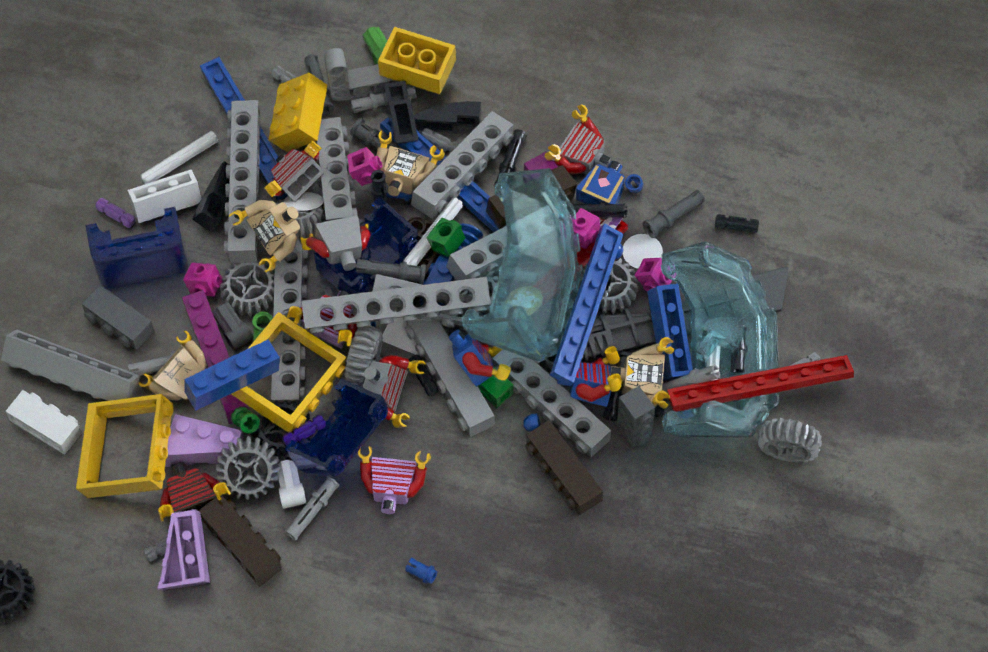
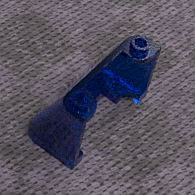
[285,378,388,477]

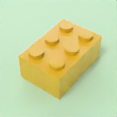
[378,27,456,94]
[268,72,327,152]

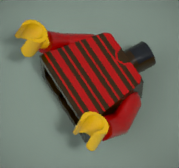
[158,462,231,522]

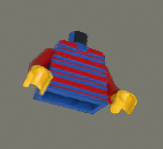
[449,330,511,387]
[557,346,622,407]

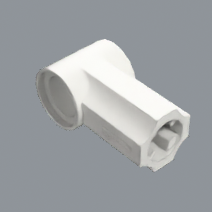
[277,460,306,509]

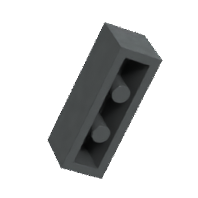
[82,285,154,351]
[617,386,655,448]

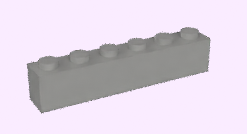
[404,316,495,437]
[1,329,140,401]

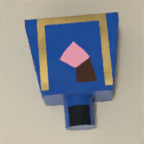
[576,161,625,204]

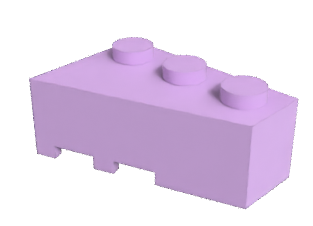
[165,414,245,467]
[158,510,210,590]

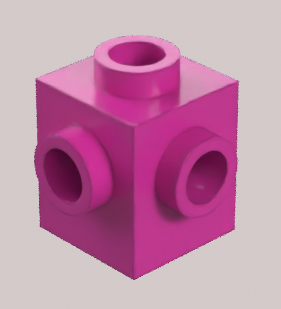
[347,147,382,186]
[565,208,600,249]
[634,258,675,291]
[183,263,222,297]

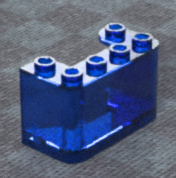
[314,197,418,294]
[85,207,188,288]

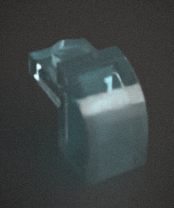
[695,317,746,363]

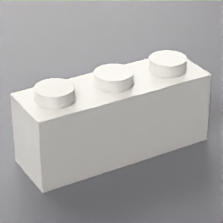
[128,170,201,223]
[6,390,82,455]

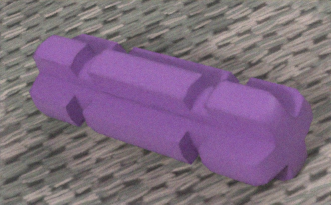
[95,198,136,228]

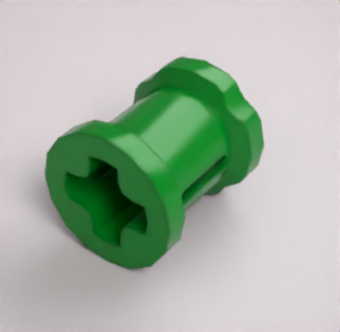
[231,406,260,433]

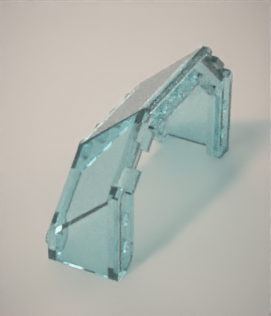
[462,168,584,361]
[661,241,780,438]

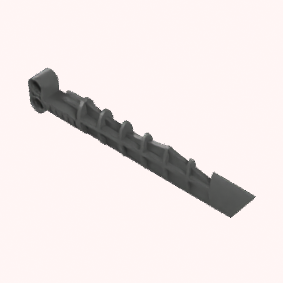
[536,266,788,373]

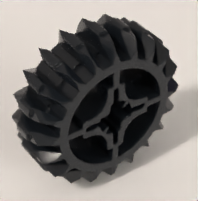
[251,400,313,460]
[0,559,35,624]

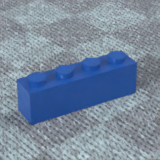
[647,284,693,381]
[184,340,280,410]

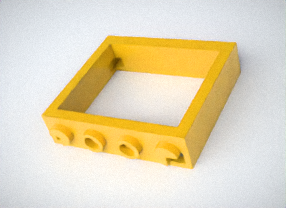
[231,312,347,433]
[76,394,174,498]

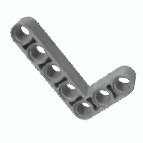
[324,48,415,101]

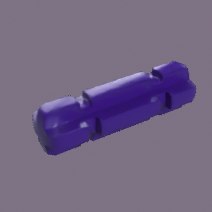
[282,415,326,448]

